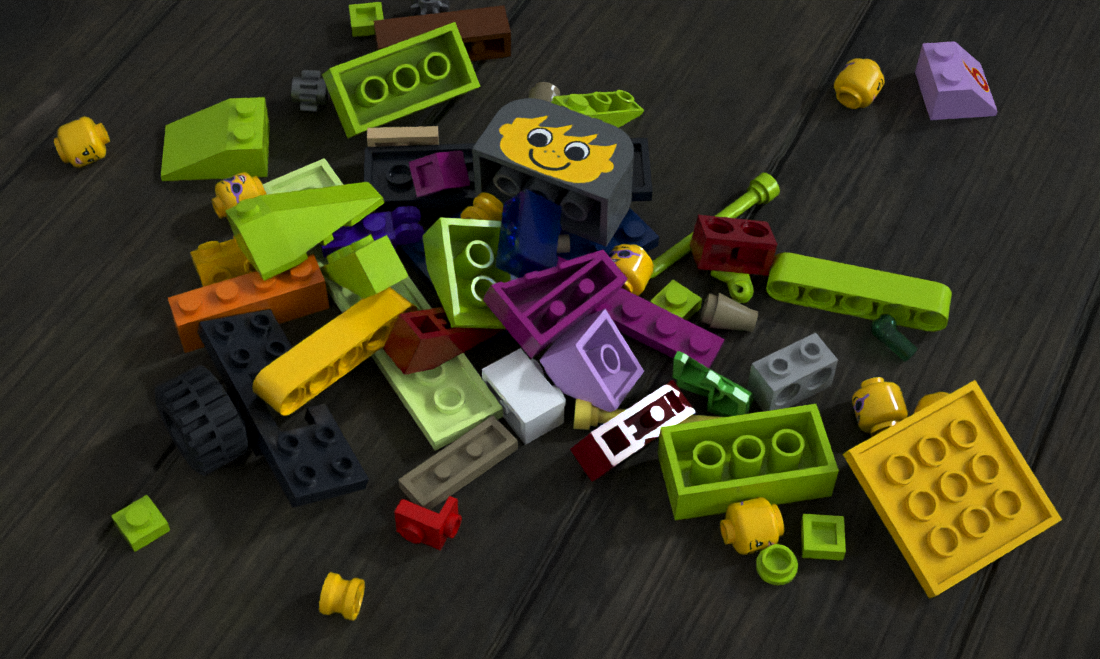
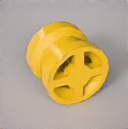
[461,192,507,221]
[319,572,365,621]

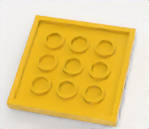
[843,380,1062,599]

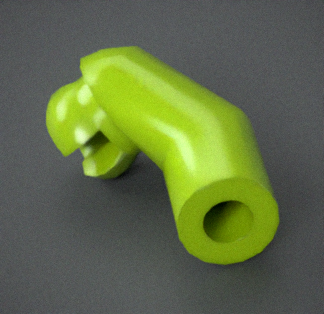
[711,270,754,303]

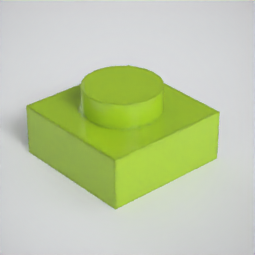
[349,2,384,37]
[650,280,702,321]
[111,495,170,552]
[801,514,846,560]

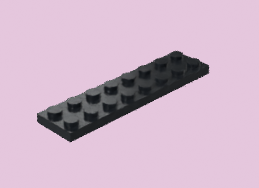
[364,138,653,210]

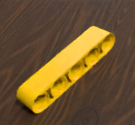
[252,287,418,416]

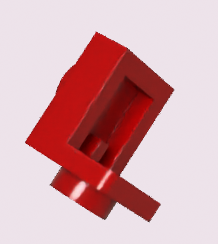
[394,496,462,550]

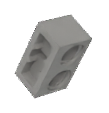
[747,333,838,411]

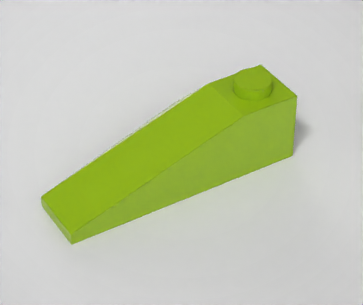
[225,182,384,281]

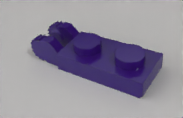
[321,206,424,258]

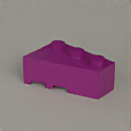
[483,250,628,359]

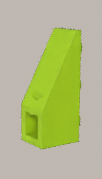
[551,90,644,128]
[320,234,409,299]

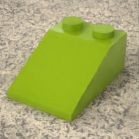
[161,97,270,181]
[423,217,517,329]

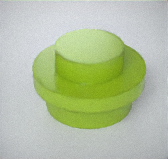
[756,544,798,585]

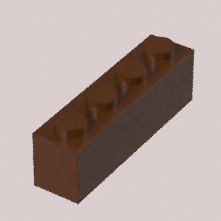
[374,5,511,61]

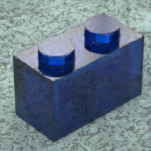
[495,189,562,278]

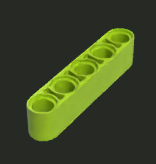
[766,252,952,332]

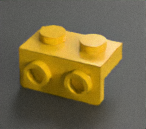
[190,236,256,287]

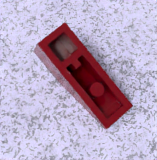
[383,307,504,375]
[570,380,695,482]

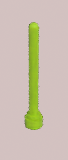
[650,172,780,278]

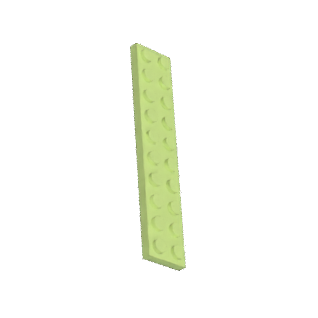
[262,158,503,451]

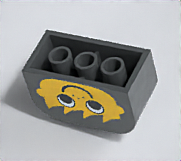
[472,98,634,247]

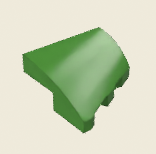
[672,351,754,417]

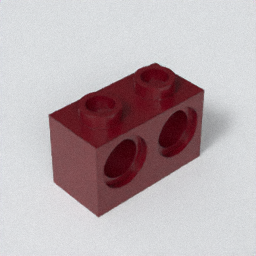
[690,215,778,276]

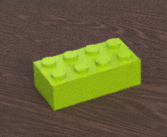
[322,22,481,139]
[657,404,839,521]

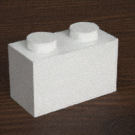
[482,348,566,445]

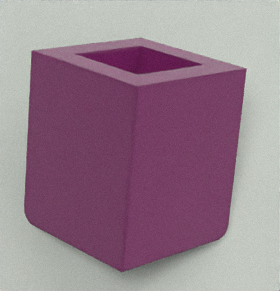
[408,151,470,197]

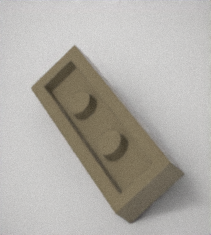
[398,415,518,510]

